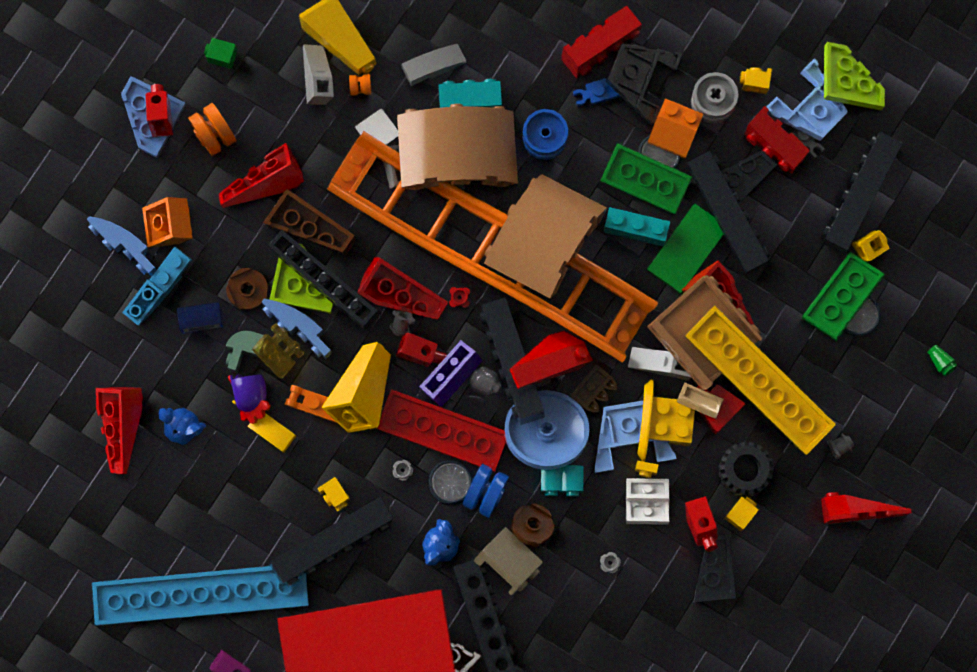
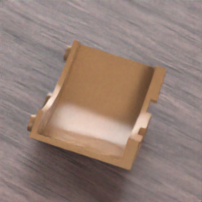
[397,104,518,190]
[484,174,607,298]

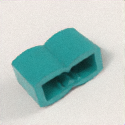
[541,465,584,497]

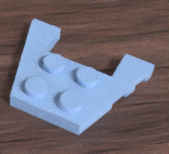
[767,59,848,141]
[594,401,676,473]

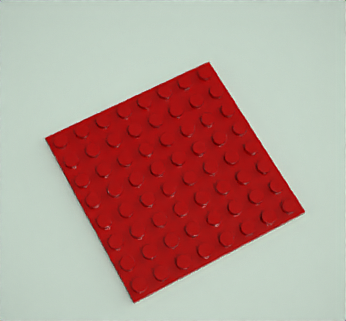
[277,589,456,672]

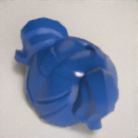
[159,408,206,445]
[422,519,460,566]

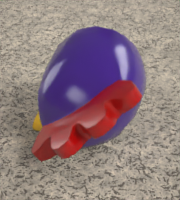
[228,374,270,424]

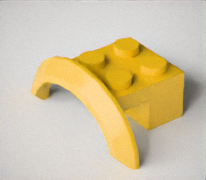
[637,380,695,462]

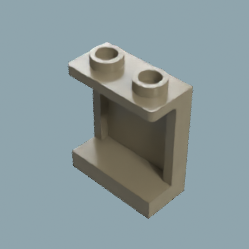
[474,527,543,595]

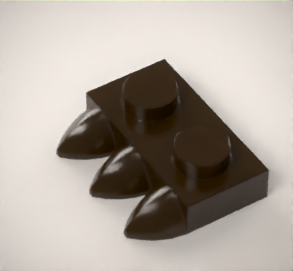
[569,364,618,412]

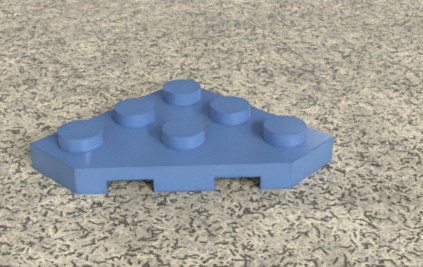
[121,76,186,158]

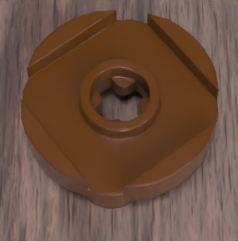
[226,268,268,311]
[511,504,554,547]

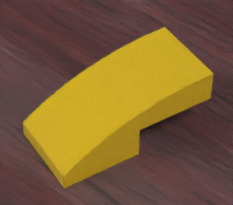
[248,414,296,453]

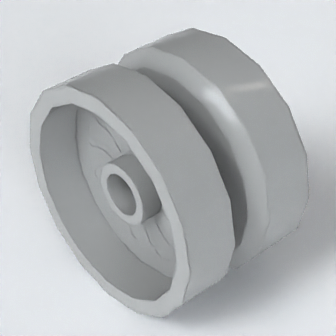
[691,72,739,124]

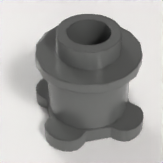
[389,310,415,337]
[827,433,854,460]

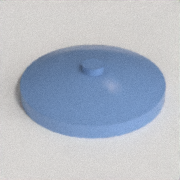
[505,390,589,470]

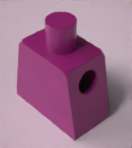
[210,650,251,672]

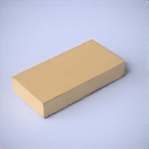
[677,383,724,419]

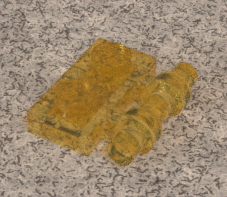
[251,323,304,378]

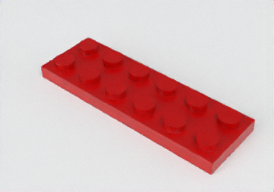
[376,389,506,473]

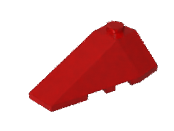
[219,143,304,208]
[357,257,448,320]
[96,387,143,474]

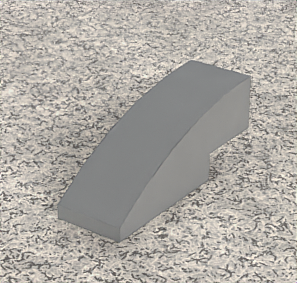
[402,44,466,86]

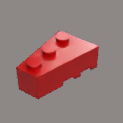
[744,106,810,174]

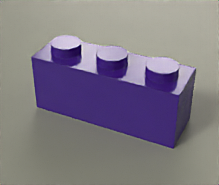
[419,340,483,407]

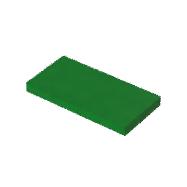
[600,143,693,215]
[647,203,724,294]
[802,252,885,342]

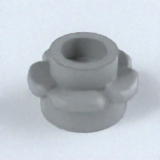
[392,460,413,481]
[600,552,621,573]

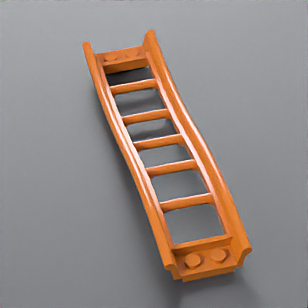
[327,131,658,362]

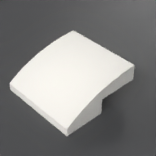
[626,478,669,524]

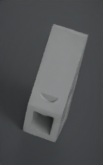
[303,45,334,105]
[628,347,691,381]

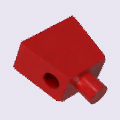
[146,84,173,137]
[395,332,447,367]
[697,384,745,435]
[685,496,718,552]

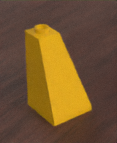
[299,0,376,75]
[322,342,391,433]

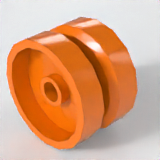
[188,103,237,156]

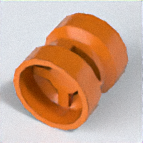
[349,74,371,96]

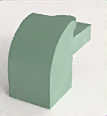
[226,331,266,374]

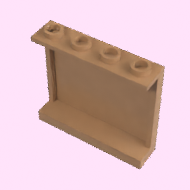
[647,275,763,390]

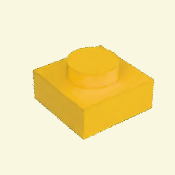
[635,461,658,478]

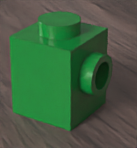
[204,38,237,69]

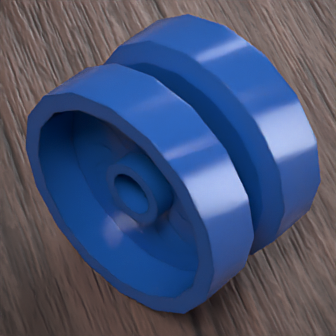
[522,109,568,160]
[462,464,509,518]

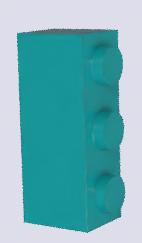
[439,79,502,108]
[604,207,670,246]

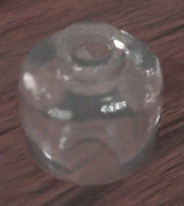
[469,366,501,397]

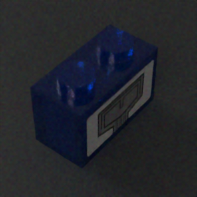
[177,302,224,333]

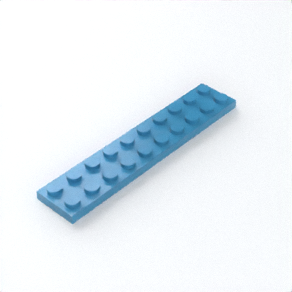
[92,566,309,626]

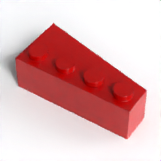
[561,6,642,78]

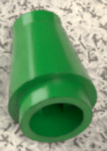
[927,345,958,376]

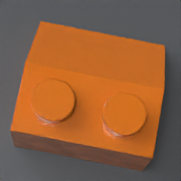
[647,99,703,159]
[142,197,193,248]

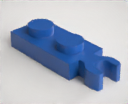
[573,78,621,106]

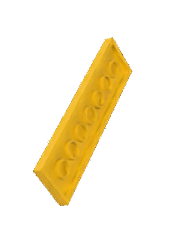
[685,306,836,455]

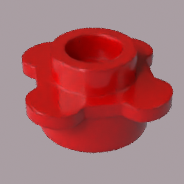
[449,287,470,308]

